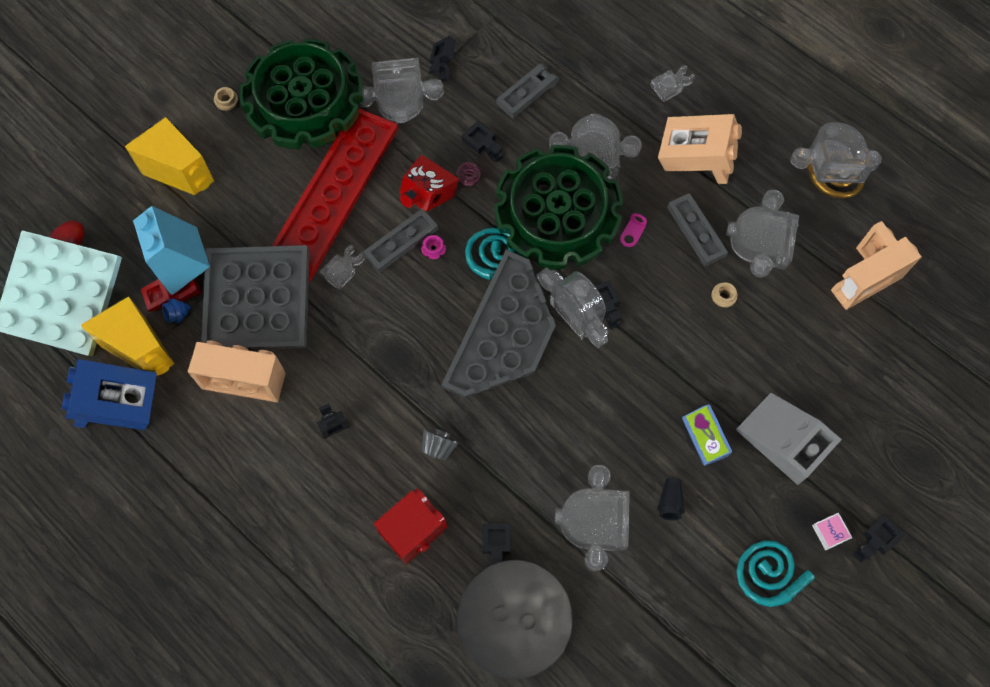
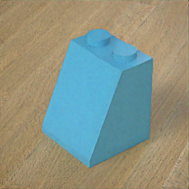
[133,206,210,294]

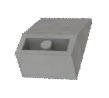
[736,393,842,485]

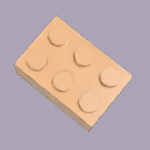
[188,341,286,403]

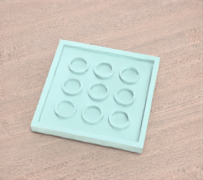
[0,230,122,356]

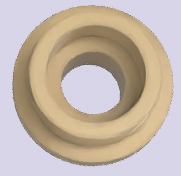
[214,87,238,111]
[711,282,738,307]

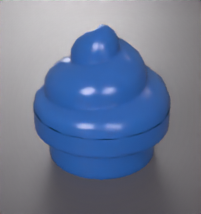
[162,299,191,324]

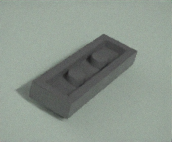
[667,193,728,267]
[363,209,438,273]

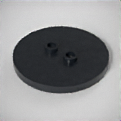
[457,560,572,679]

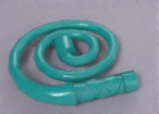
[465,228,513,280]
[736,540,815,607]

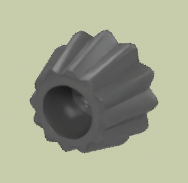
[422,428,459,460]

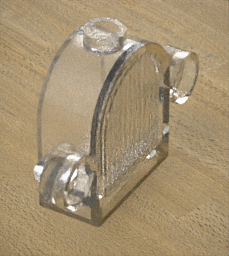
[357,58,443,123]
[549,114,642,179]
[790,122,882,183]
[726,190,799,278]
[537,268,608,348]
[555,465,630,572]

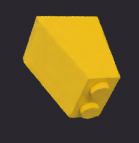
[125,117,214,195]
[81,297,175,376]

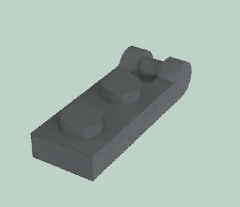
[496,63,559,119]

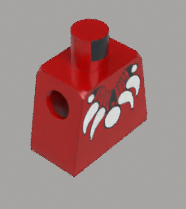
[400,155,459,211]

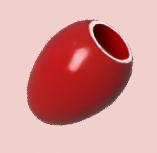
[49,220,85,246]

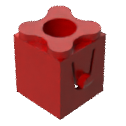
[373,488,447,565]

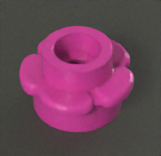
[421,235,446,259]

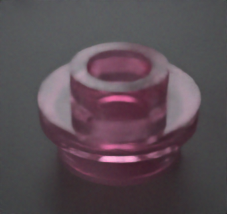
[456,162,481,186]

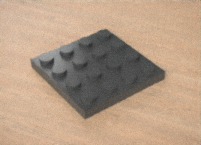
[201,245,310,350]

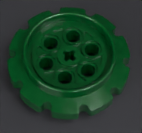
[239,39,364,149]
[494,145,623,269]

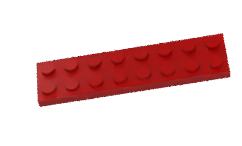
[272,108,398,284]

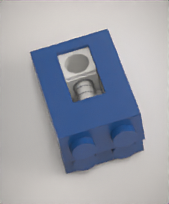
[61,359,157,430]

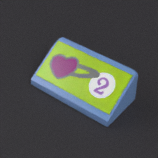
[682,404,732,466]

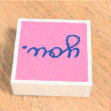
[812,513,852,550]

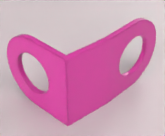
[620,213,647,247]

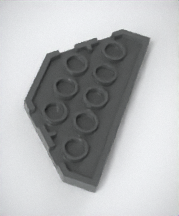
[441,250,556,398]

